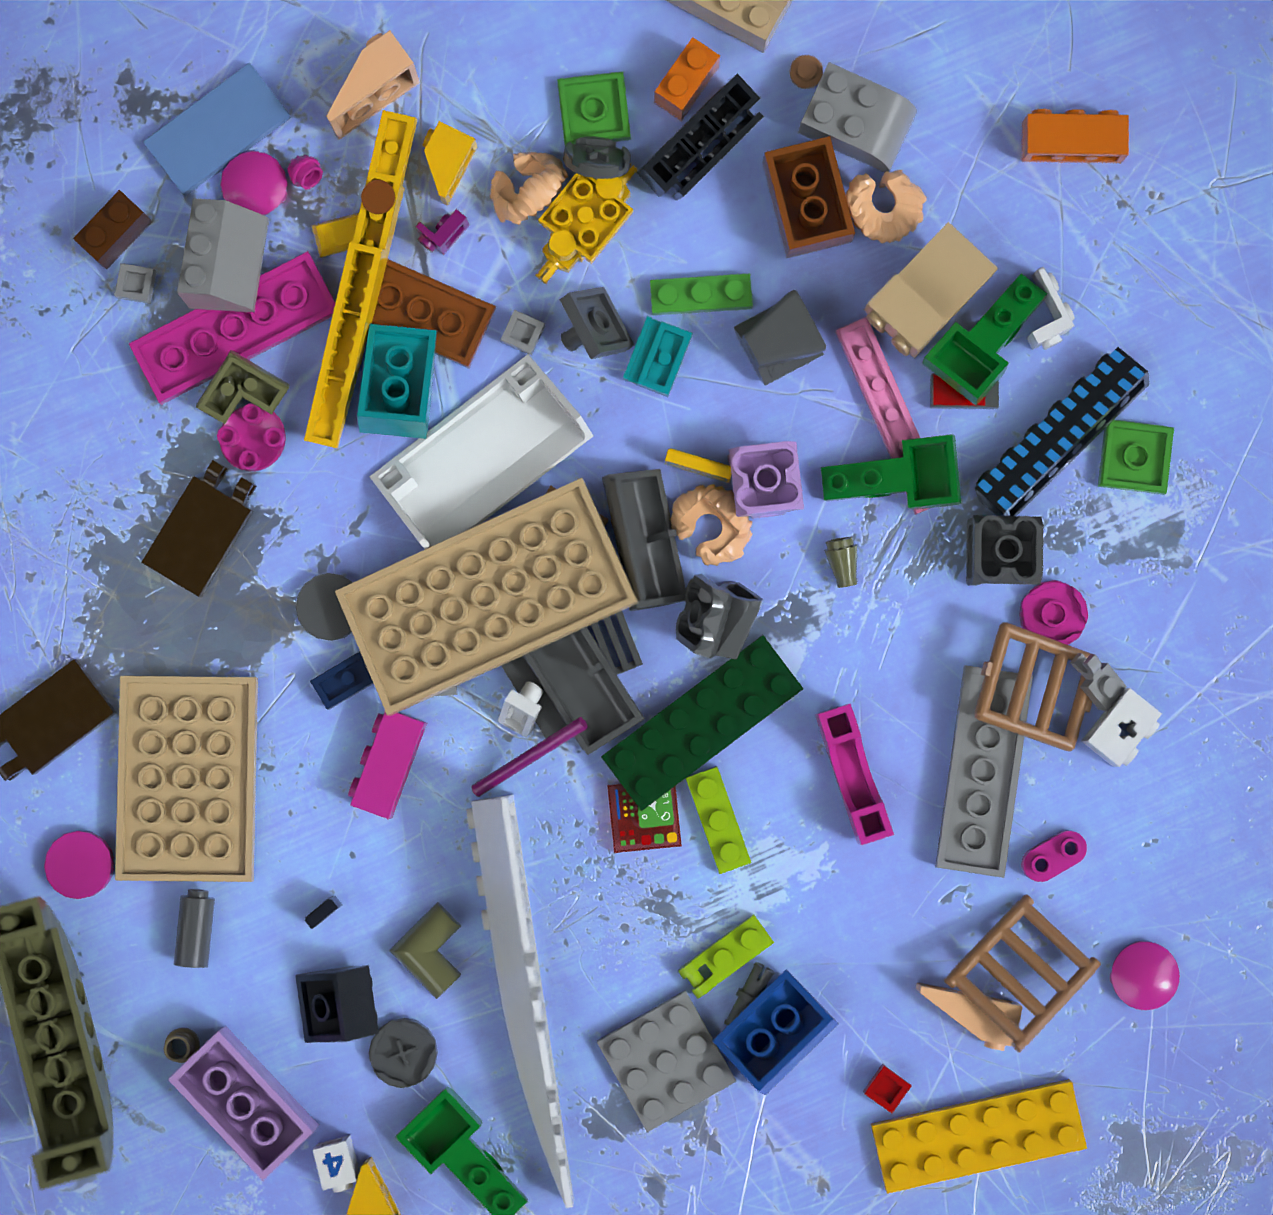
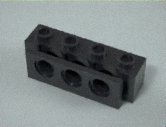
[636,73,764,201]

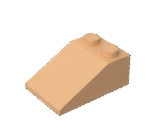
[326,30,420,140]

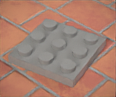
[597,990,736,1132]

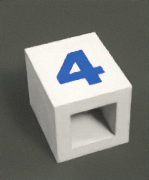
[313,1135,360,1193]

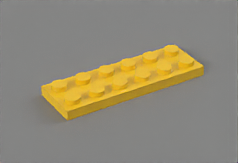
[871,1079,1087,1194]

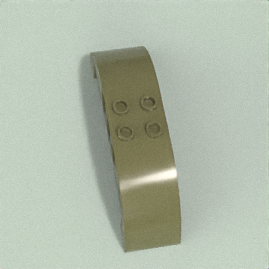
[0,896,113,1190]

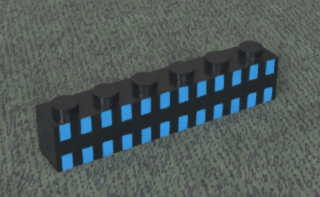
[975,347,1150,516]

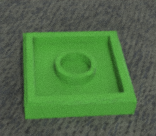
[557,72,631,146]
[1098,420,1174,495]

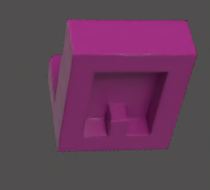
[415,209,470,255]

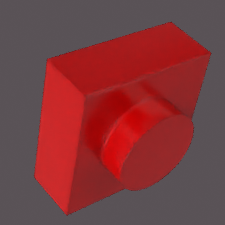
[863,1064,912,1114]

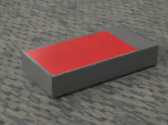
[930,373,999,409]

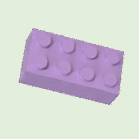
[168,1026,319,1181]

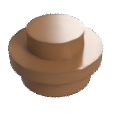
[790,55,823,89]

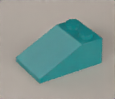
[357,324,437,439]

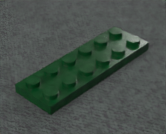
[601,635,804,811]

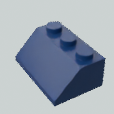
[712,969,839,1096]

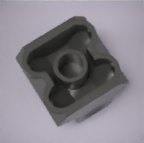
[734,290,826,386]
[966,515,1043,586]
[676,574,763,659]

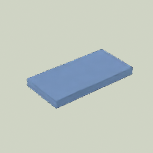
[143,62,291,197]

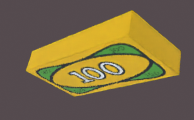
[664,448,731,483]

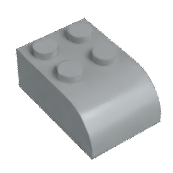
[798,62,917,172]

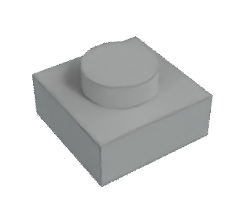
[114,263,156,304]
[500,310,545,356]

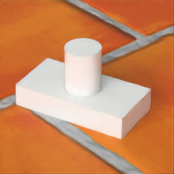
[497,682,543,738]

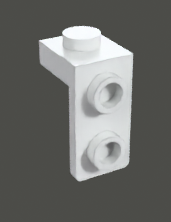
[1027,267,1075,350]

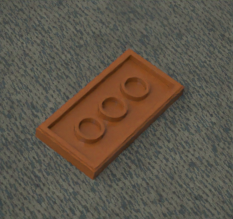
[372,259,496,368]

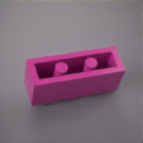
[348,712,427,819]

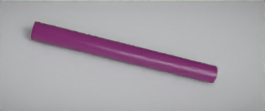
[471,717,588,797]

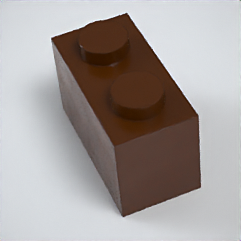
[73,190,153,270]

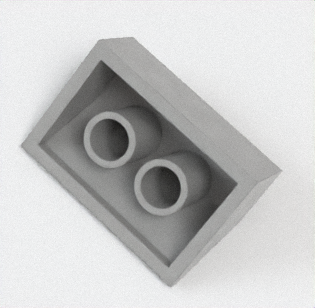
[177,199,269,312]

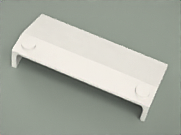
[369,354,593,549]

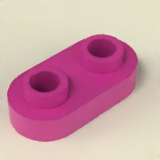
[1021,830,1087,882]

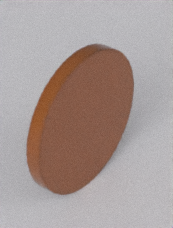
[361,180,395,214]

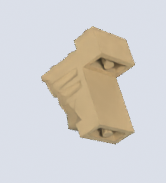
[864,222,998,359]

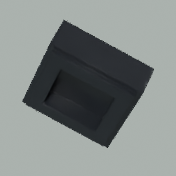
[304,896,342,929]

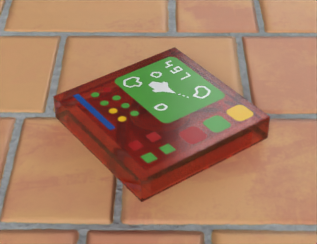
[607,784,682,853]

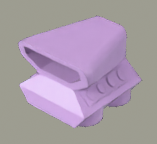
[727,441,804,518]

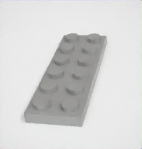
[935,665,1033,878]

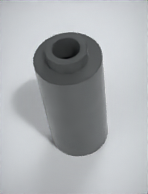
[174,889,215,968]

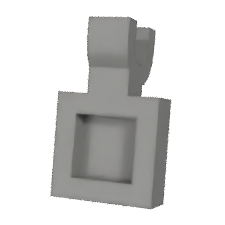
[1070,653,1127,711]

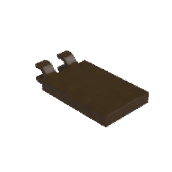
[141,460,257,597]
[0,659,117,781]

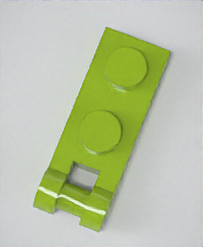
[678,914,774,999]

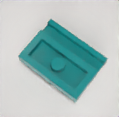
[623,316,693,397]

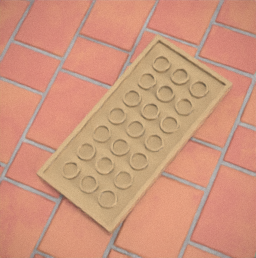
[335,478,638,716]

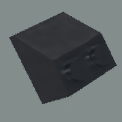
[295,965,379,1043]

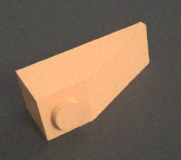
[916,982,1023,1051]

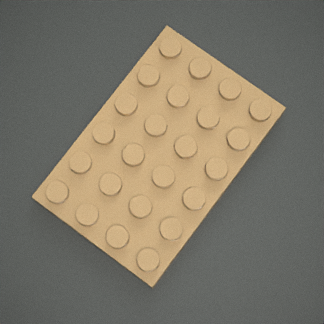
[115,676,258,882]

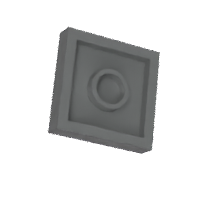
[559,287,635,359]

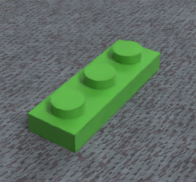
[650,273,753,316]

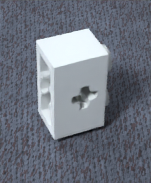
[1081,688,1162,767]

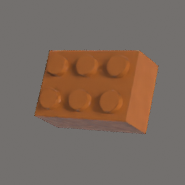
[762,136,855,258]

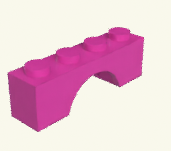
[815,704,894,846]

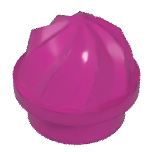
[287,154,323,189]

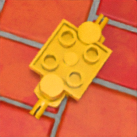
[535,163,638,284]

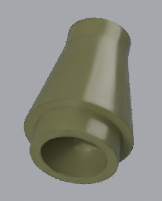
[824,537,857,588]

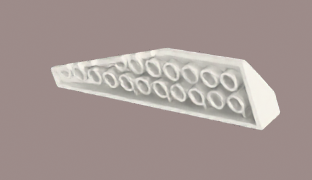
[466,794,574,1208]

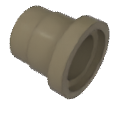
[164,1028,200,1063]

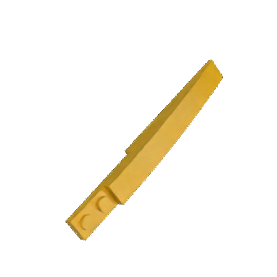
[304,110,418,448]

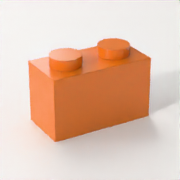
[654,37,720,121]

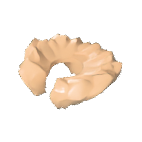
[490,152,568,225]
[846,170,927,243]
[670,484,752,566]

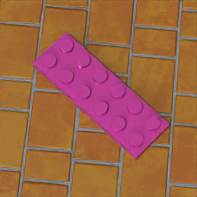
[129,251,335,405]

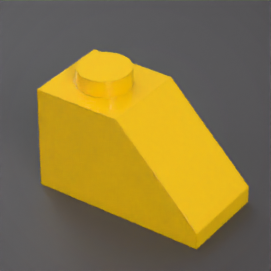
[422,121,477,206]
[347,1157,401,1215]

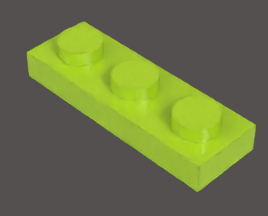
[686,767,752,874]

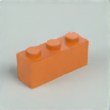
[1022,109,1129,163]

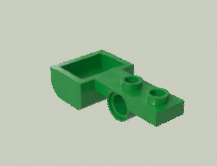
[922,274,1047,405]
[821,434,961,510]
[395,1086,528,1215]

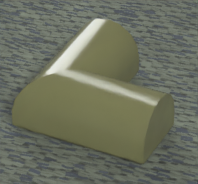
[196,350,290,424]
[389,902,461,999]

